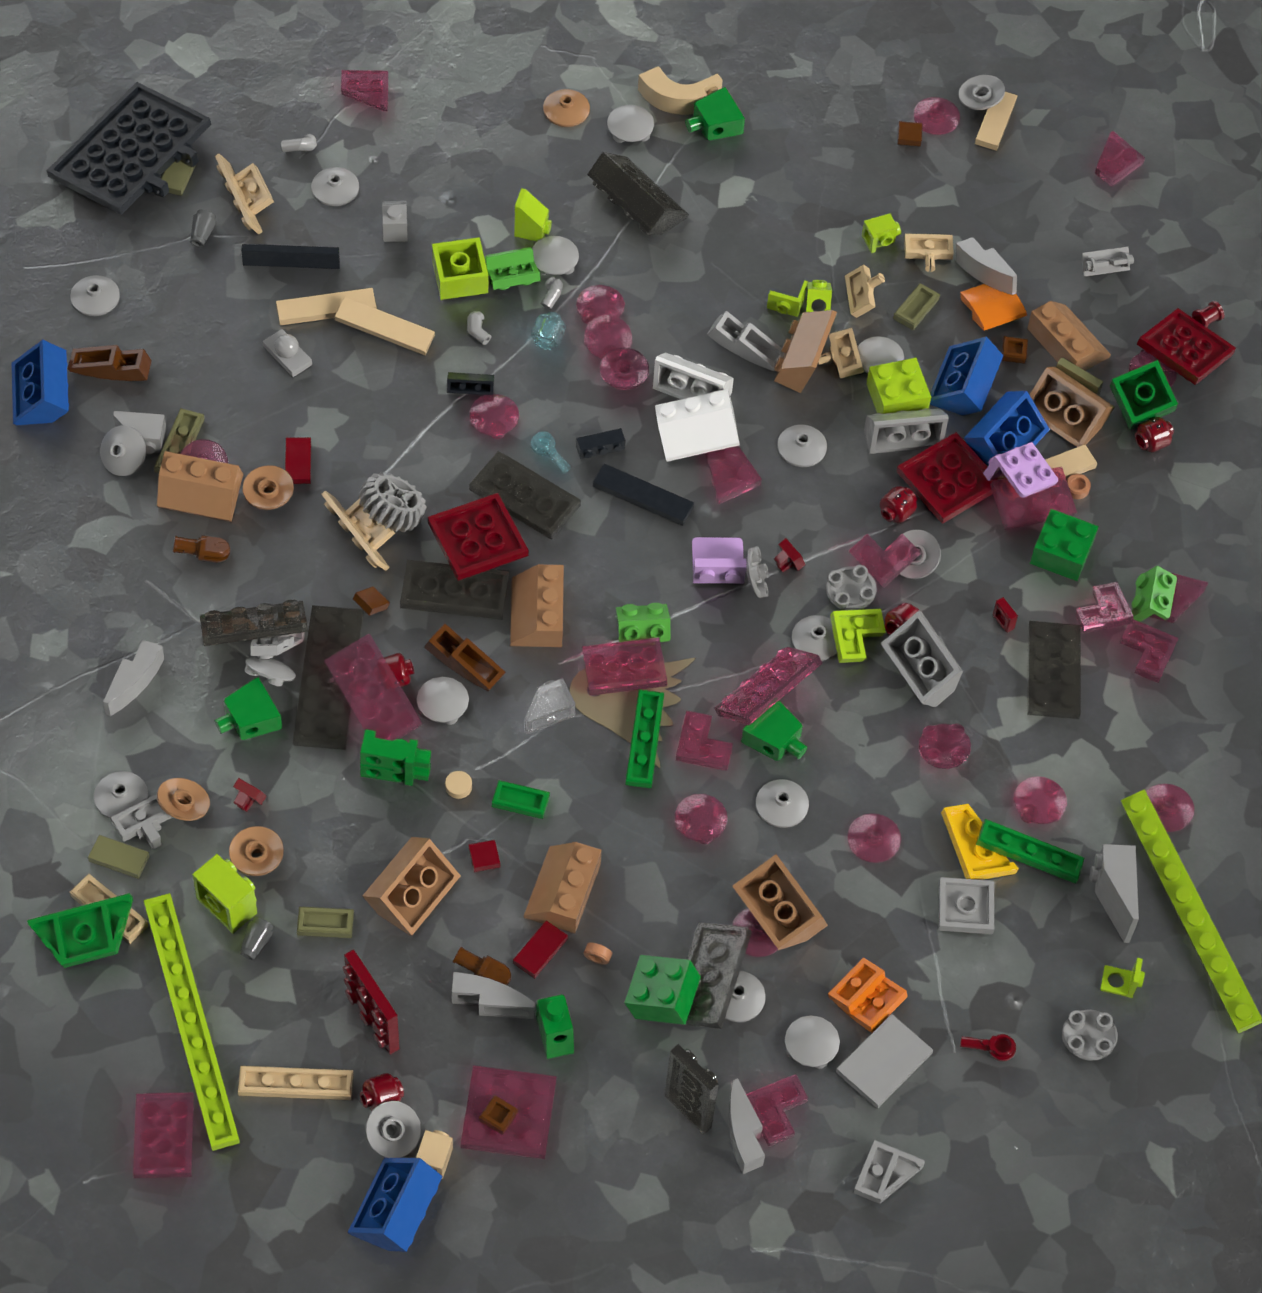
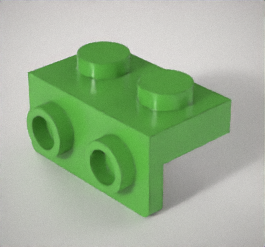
[485,247,541,290]
[1131,565,1177,623]
[616,603,671,644]

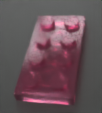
[324,633,423,741]
[714,647,822,725]

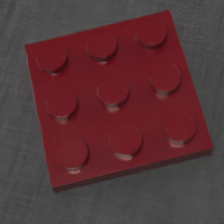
[1136,308,1236,385]
[896,432,1002,524]
[428,493,529,581]
[343,949,400,1055]

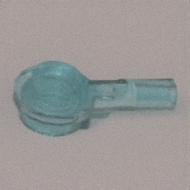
[531,431,571,473]

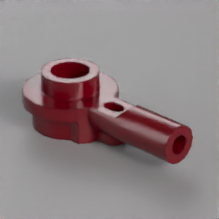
[960,1034,1016,1061]

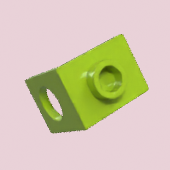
[767,280,808,317]
[806,280,832,312]
[1100,958,1145,998]

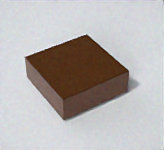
[897,121,922,146]
[1001,336,1028,364]
[353,586,390,616]
[479,1095,518,1135]

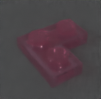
[849,533,921,588]
[1076,582,1134,633]
[1120,618,1179,683]
[676,711,733,771]
[746,1074,808,1147]

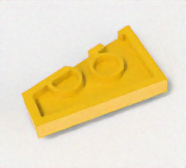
[941,804,1019,880]

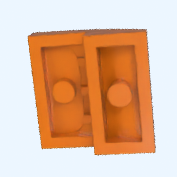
[960,284,1027,331]
[828,957,908,1033]

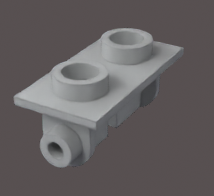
[1082,246,1134,277]

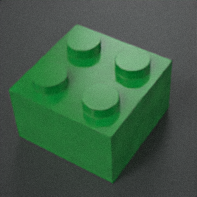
[1109,360,1178,430]
[1030,509,1099,581]
[624,955,701,1025]

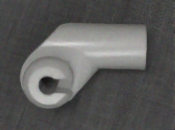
[281,134,317,152]
[541,277,563,310]
[467,311,491,345]

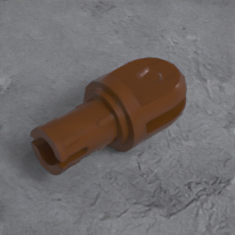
[173,535,230,563]
[453,947,511,985]

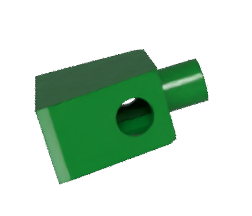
[685,87,745,141]
[214,677,282,740]
[741,697,808,761]
[535,994,574,1059]

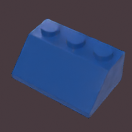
[930,337,1003,416]
[12,339,69,425]
[964,391,1050,466]
[348,1158,443,1252]

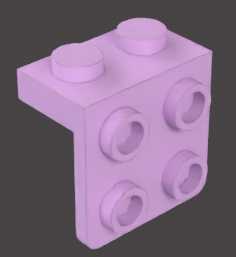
[983,442,1058,498]
[692,537,746,584]

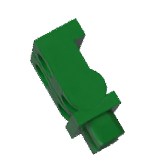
[360,729,431,786]

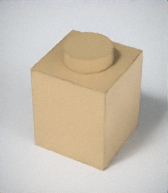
[416,1130,453,1179]

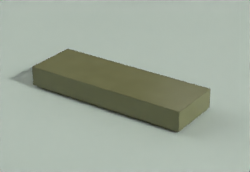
[154,408,205,473]

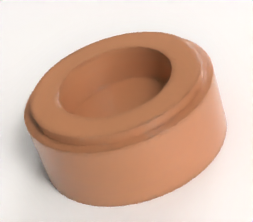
[1064,474,1091,499]
[584,943,613,965]

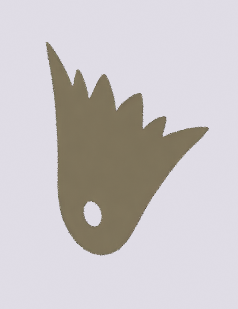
[570,658,696,768]

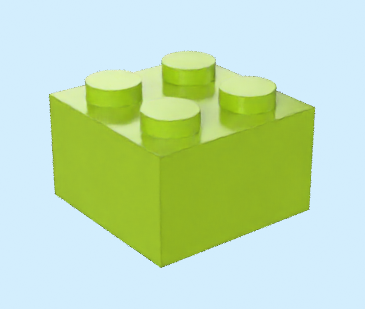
[432,237,488,300]
[866,358,931,414]
[192,854,257,934]

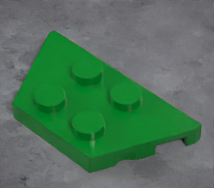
[27,893,133,968]

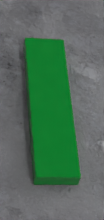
[625,689,665,789]
[976,819,1085,884]

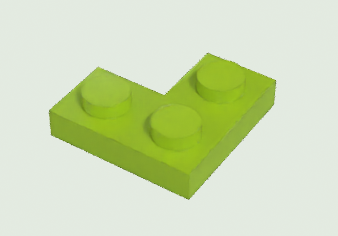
[830,609,886,663]

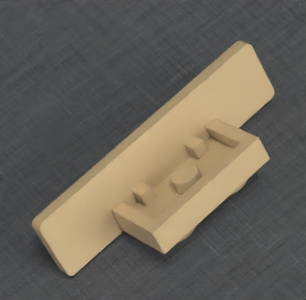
[215,154,274,234]
[322,491,395,571]

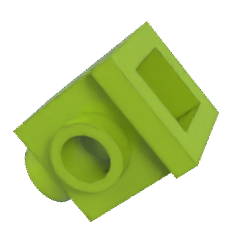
[862,213,901,253]

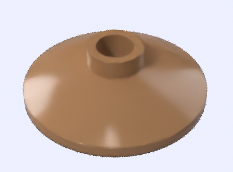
[543,89,590,127]
[243,465,294,510]
[157,778,210,821]
[229,826,284,876]

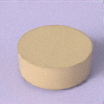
[445,771,472,799]

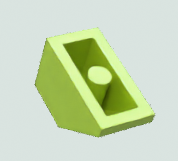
[514,188,552,242]

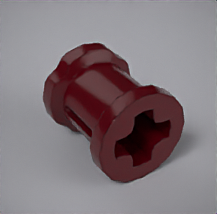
[1192,301,1225,328]

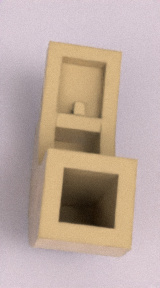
[638,66,723,115]

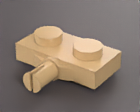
[904,234,954,272]
[845,264,885,318]
[818,328,864,379]

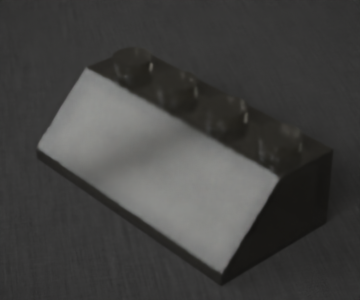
[587,152,689,235]

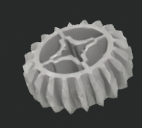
[358,472,427,533]

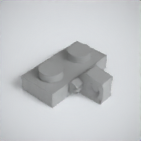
[110,794,172,850]

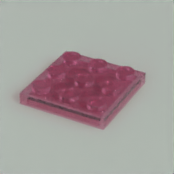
[461,1065,557,1159]

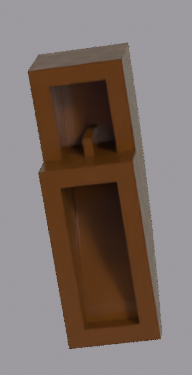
[67,345,152,381]
[424,624,506,691]

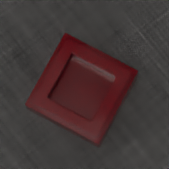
[992,597,1018,633]
[469,840,500,872]

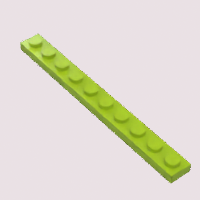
[1120,789,1262,1034]
[144,893,240,1151]

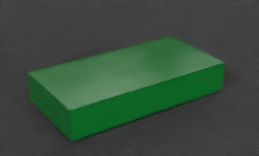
[491,780,550,819]

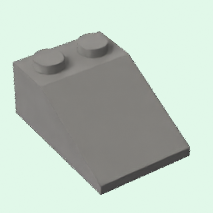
[1090,844,1139,943]

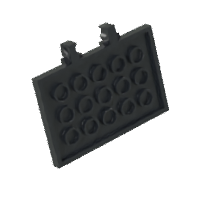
[46,82,211,215]

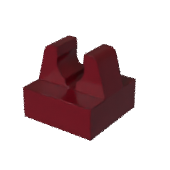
[774,538,806,572]
[233,778,267,812]

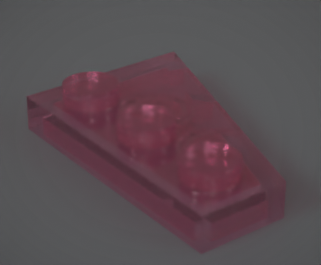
[705,446,762,504]

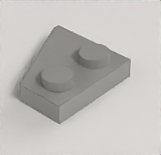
[250,630,305,659]
[853,1140,925,1204]

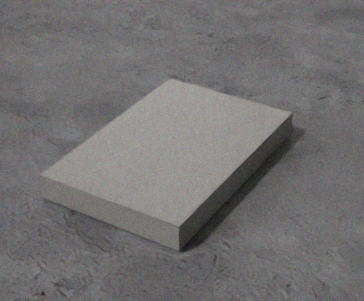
[836,1014,933,1109]

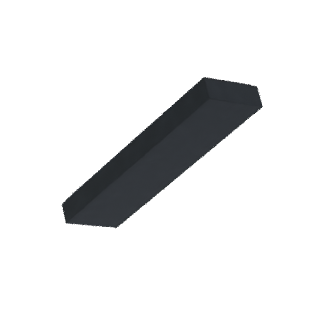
[241,244,340,269]
[593,463,694,526]

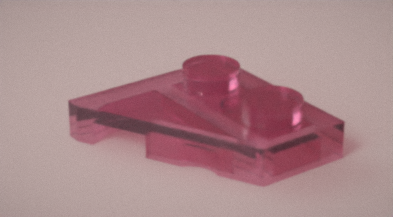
[341,70,389,111]
[1095,131,1145,187]
[1150,573,1208,623]

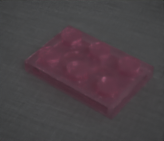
[990,467,1077,530]
[582,637,667,696]
[133,1092,194,1178]

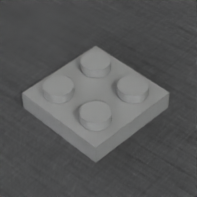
[939,877,994,934]

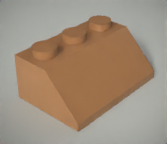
[1027,301,1111,371]
[774,310,837,393]
[1030,367,1115,447]
[157,451,243,522]
[510,564,564,647]
[363,837,461,936]
[524,842,602,934]
[733,854,828,950]

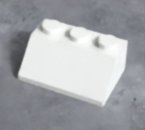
[653,352,734,399]
[655,389,740,462]

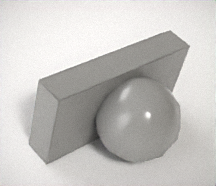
[263,329,312,377]

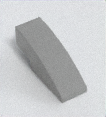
[956,237,1017,295]
[707,311,785,371]
[103,640,165,716]
[452,972,535,1019]
[729,1078,765,1174]

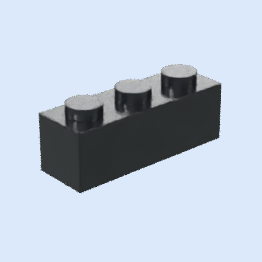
[447,372,494,395]
[576,428,626,459]

